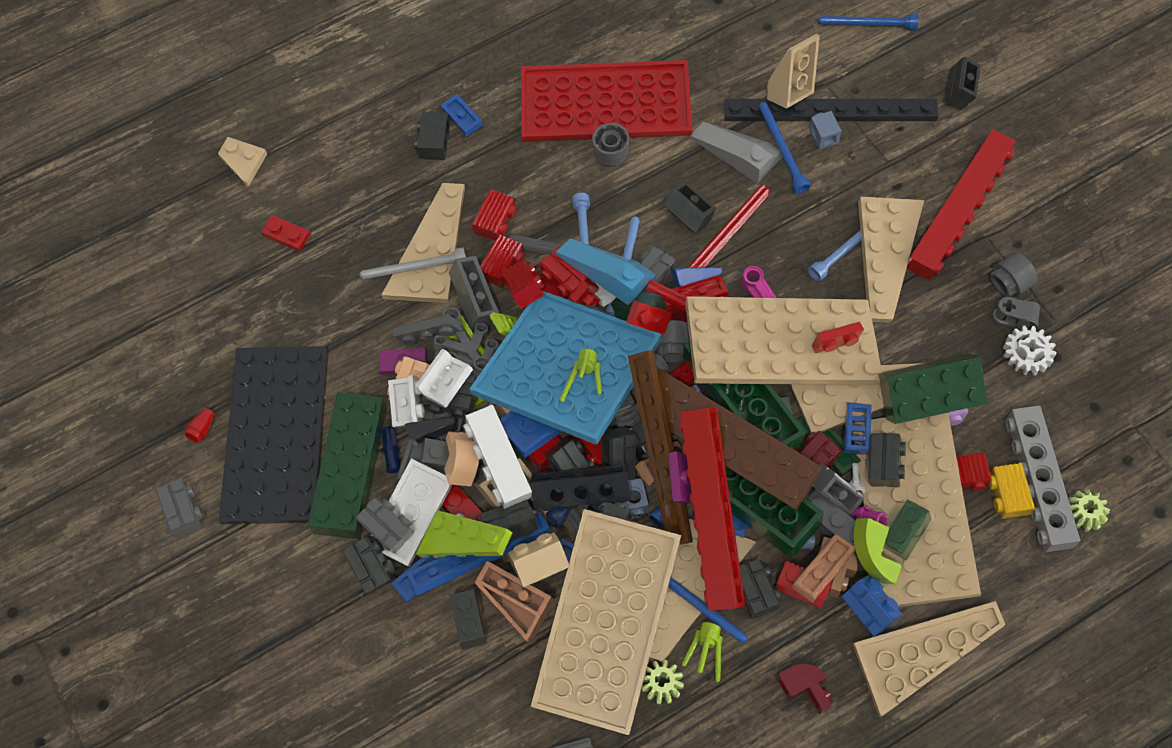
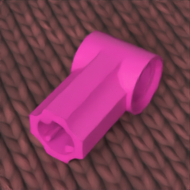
[741,266,776,298]

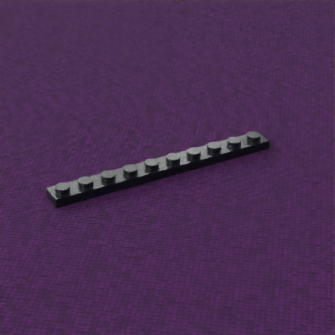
[724,99,938,121]

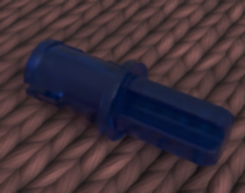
[381,426,401,474]

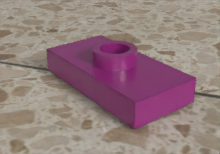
[380,348,426,375]
[669,452,691,504]

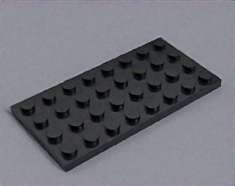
[219,346,328,524]

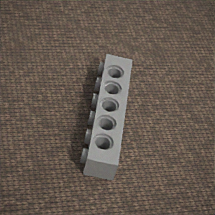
[1005,406,1080,552]

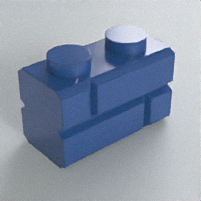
[842,575,902,636]

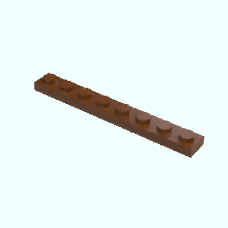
[628,350,693,545]

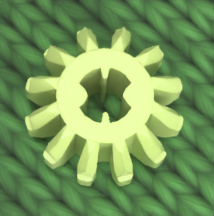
[1068,489,1110,532]
[642,660,684,704]

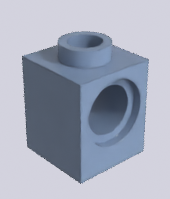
[809,111,842,149]
[622,478,648,519]

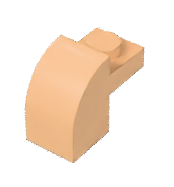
[444,432,479,486]

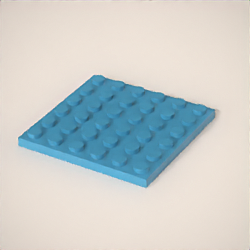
[470,291,662,445]

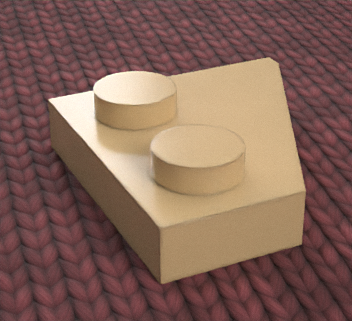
[218,137,267,187]

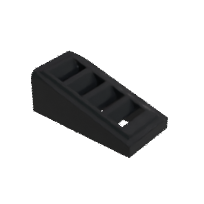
[405,417,458,446]

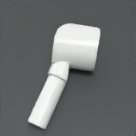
[849,463,865,494]

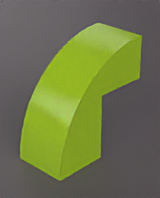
[854,518,902,584]

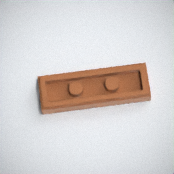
[792,534,855,603]

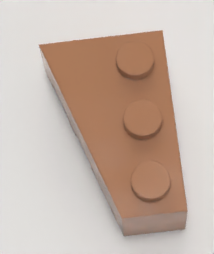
[475,561,555,643]

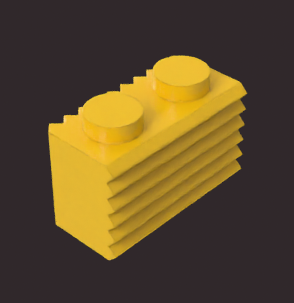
[988,463,1035,519]

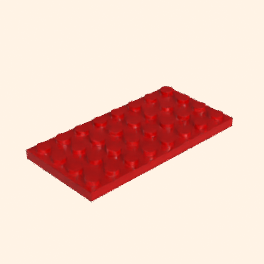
[521,60,692,141]

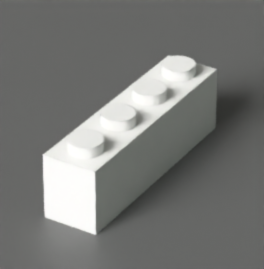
[463,405,532,509]

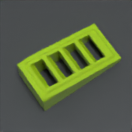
[490,312,519,337]

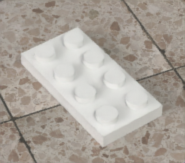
[371,459,453,567]

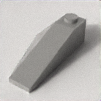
[690,122,783,184]

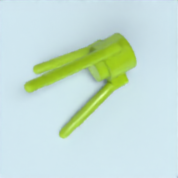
[560,349,602,402]
[682,622,723,682]

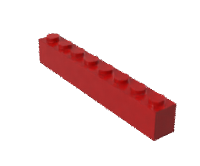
[907,129,1016,281]
[679,408,745,611]

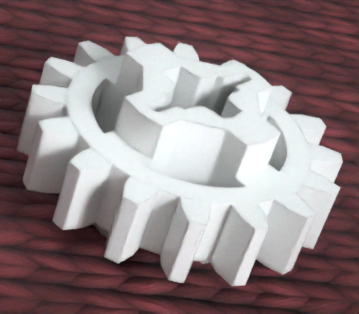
[1003,326,1056,375]

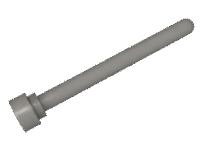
[359,247,466,279]

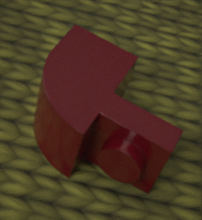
[776,664,832,715]

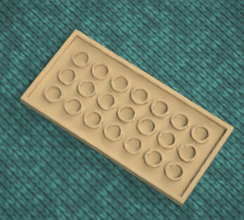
[685,297,882,385]
[852,413,981,607]
[531,509,682,735]

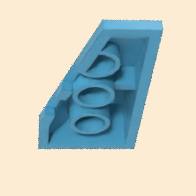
[556,238,656,305]

